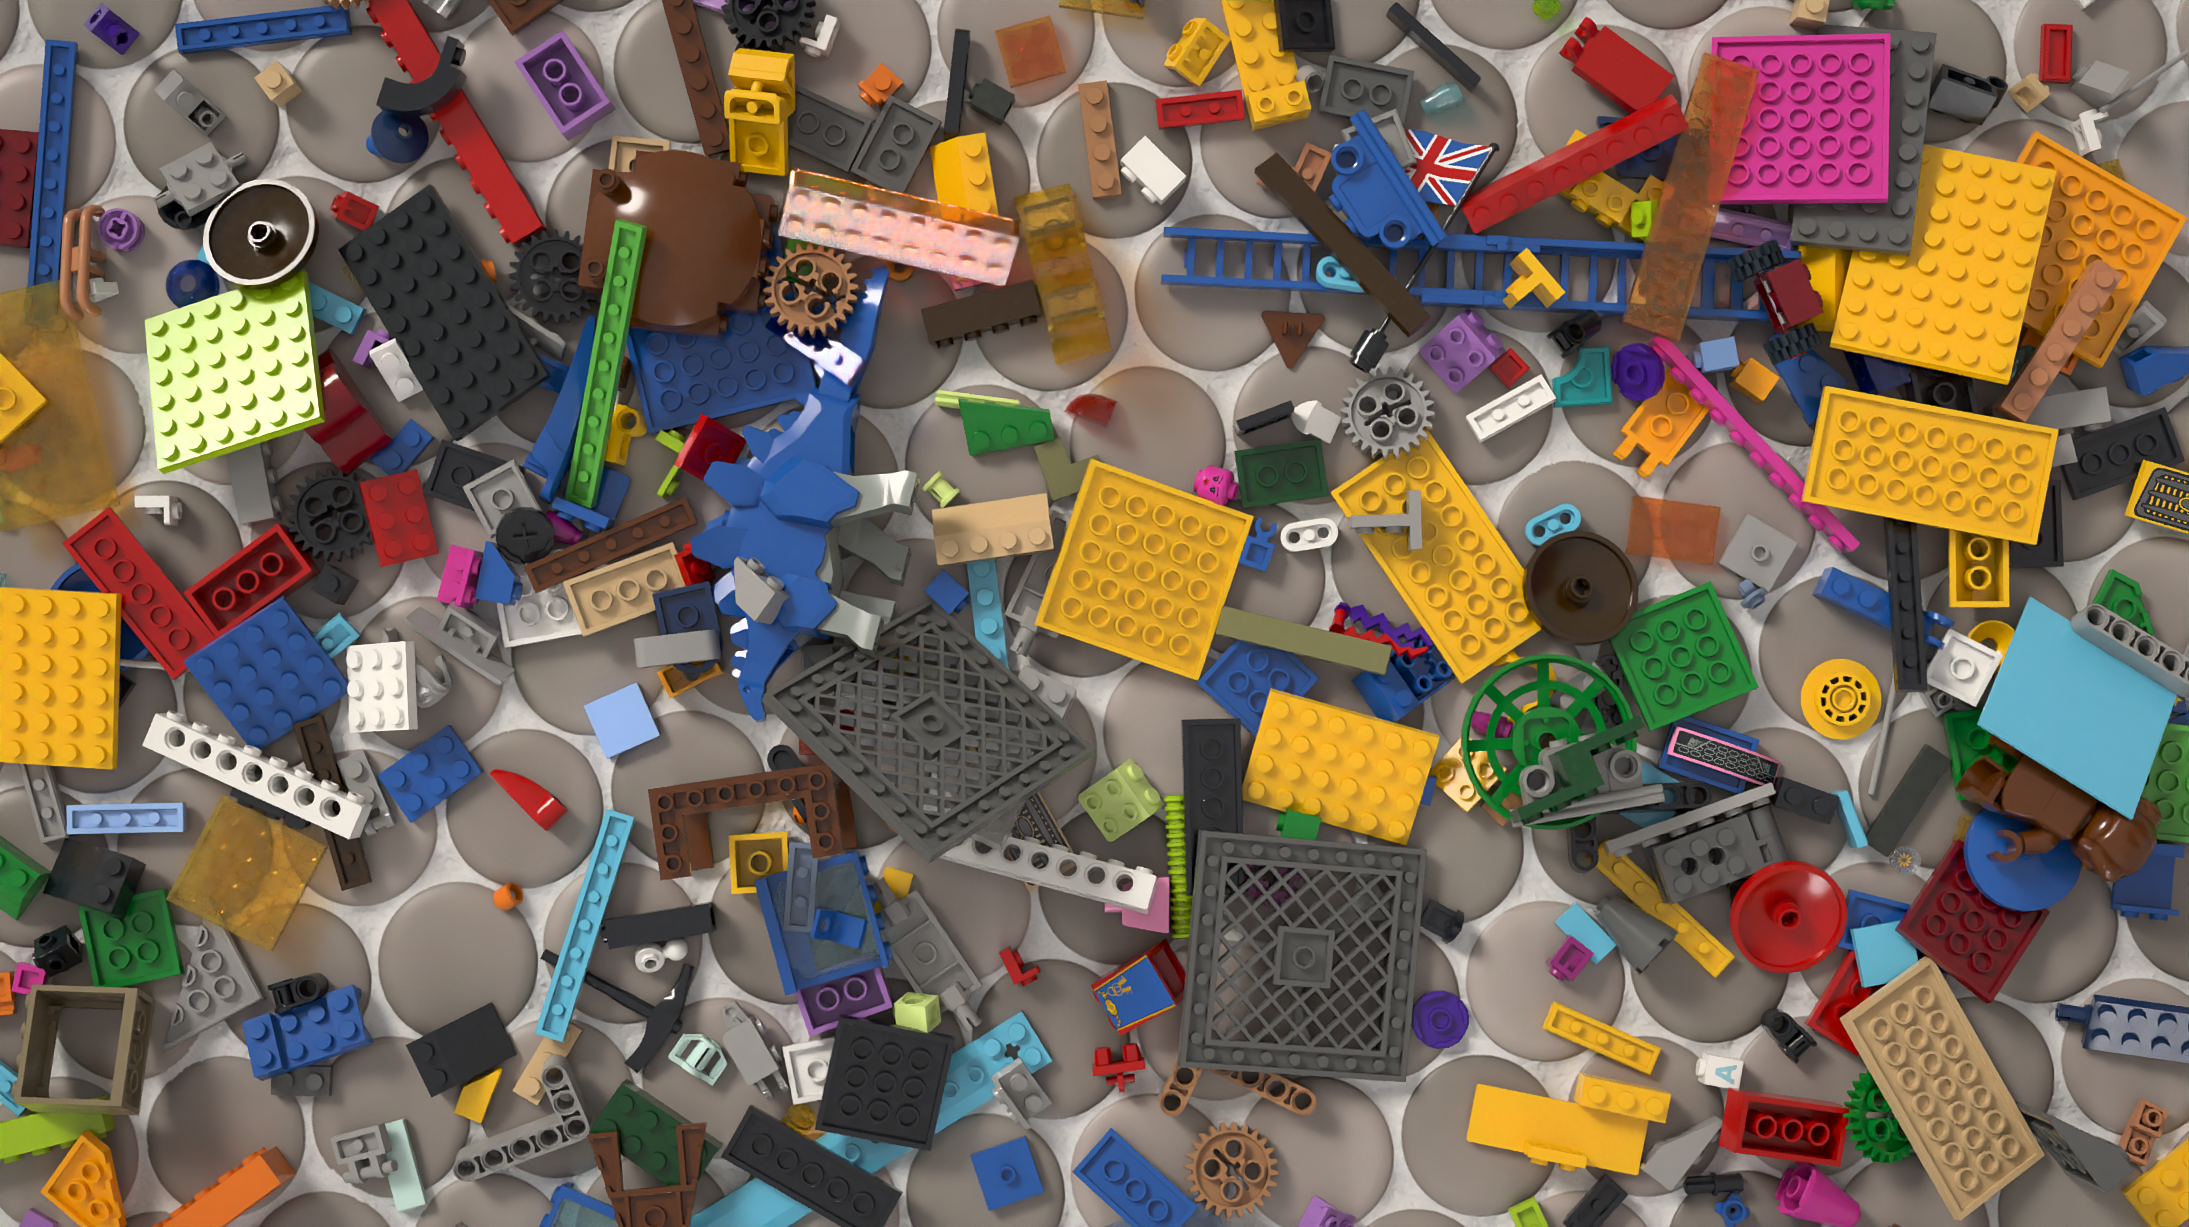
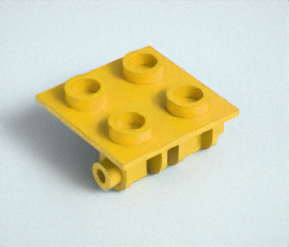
[1429,737,1507,812]

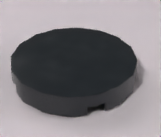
[496,507,554,565]

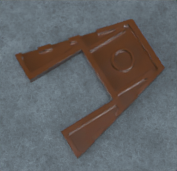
[587,1122,707,1227]

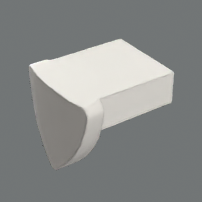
[1291,400,1342,444]

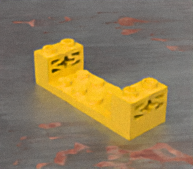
[1220,0,1311,131]

